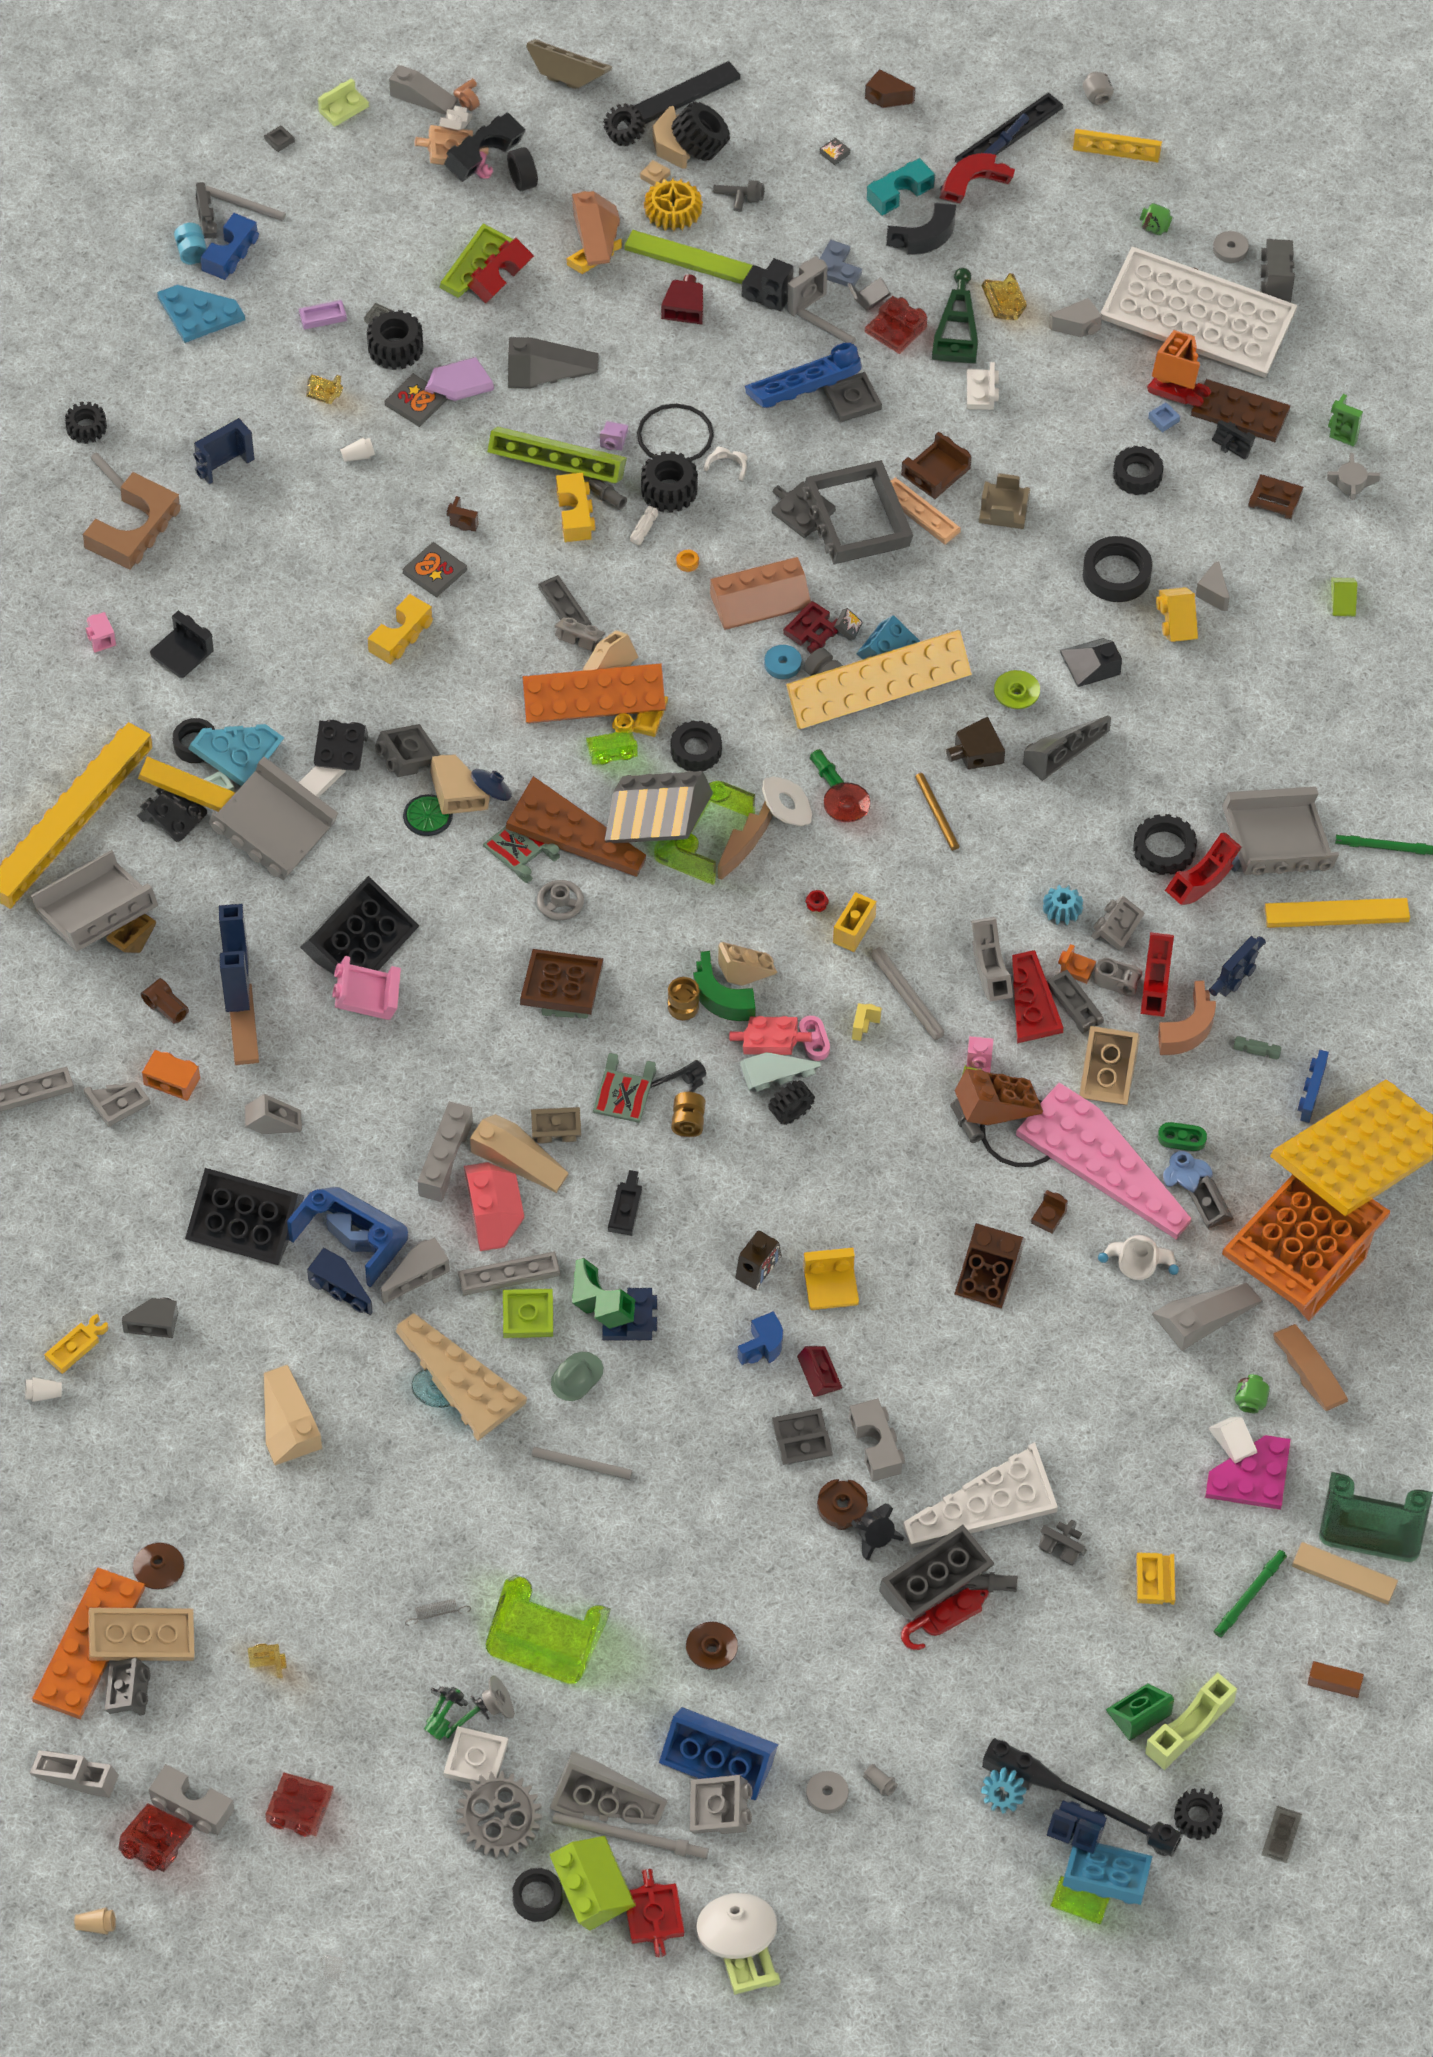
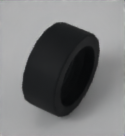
[507,147,538,191]
[172,718,215,763]
[512,1868,563,1922]

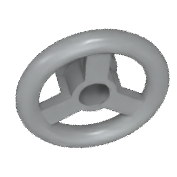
[537,880,584,920]

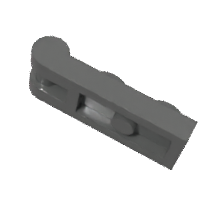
[1047,970,1104,1034]

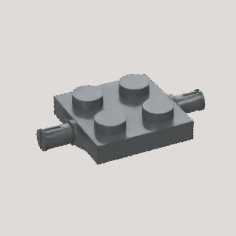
[771,481,836,539]

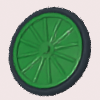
[403,794,453,836]

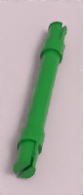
[1335,834,1433,855]
[1213,1550,1287,1638]

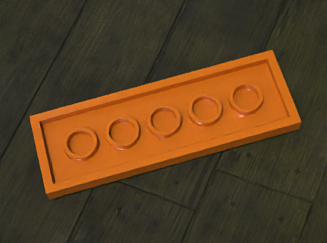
[522,663,666,723]
[32,1567,145,1719]

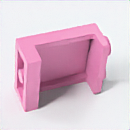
[332,956,401,1020]

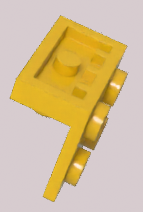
[803,1247,859,1310]

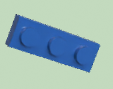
[1298,1050,1329,1123]

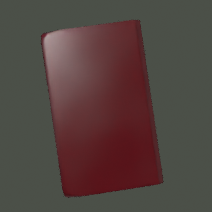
[797,1346,843,1397]

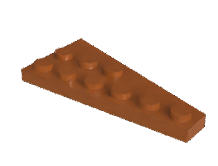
[506,776,646,877]

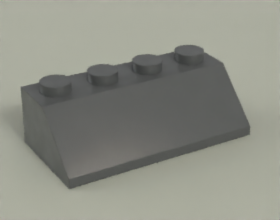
[879,1525,995,1621]

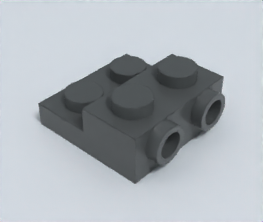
[375,724,440,777]

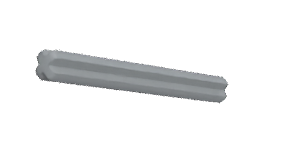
[871,947,944,1040]

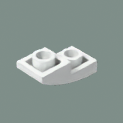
[439,106,473,130]

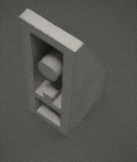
[389,65,458,115]
[381,1237,450,1304]

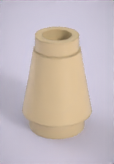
[74,1908,116,1934]

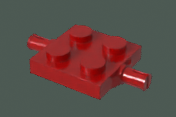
[626,1869,684,1957]

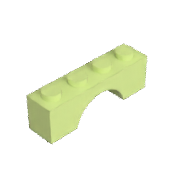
[1145,1672,1237,1770]

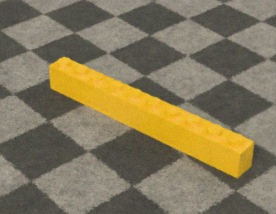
[0,722,153,909]

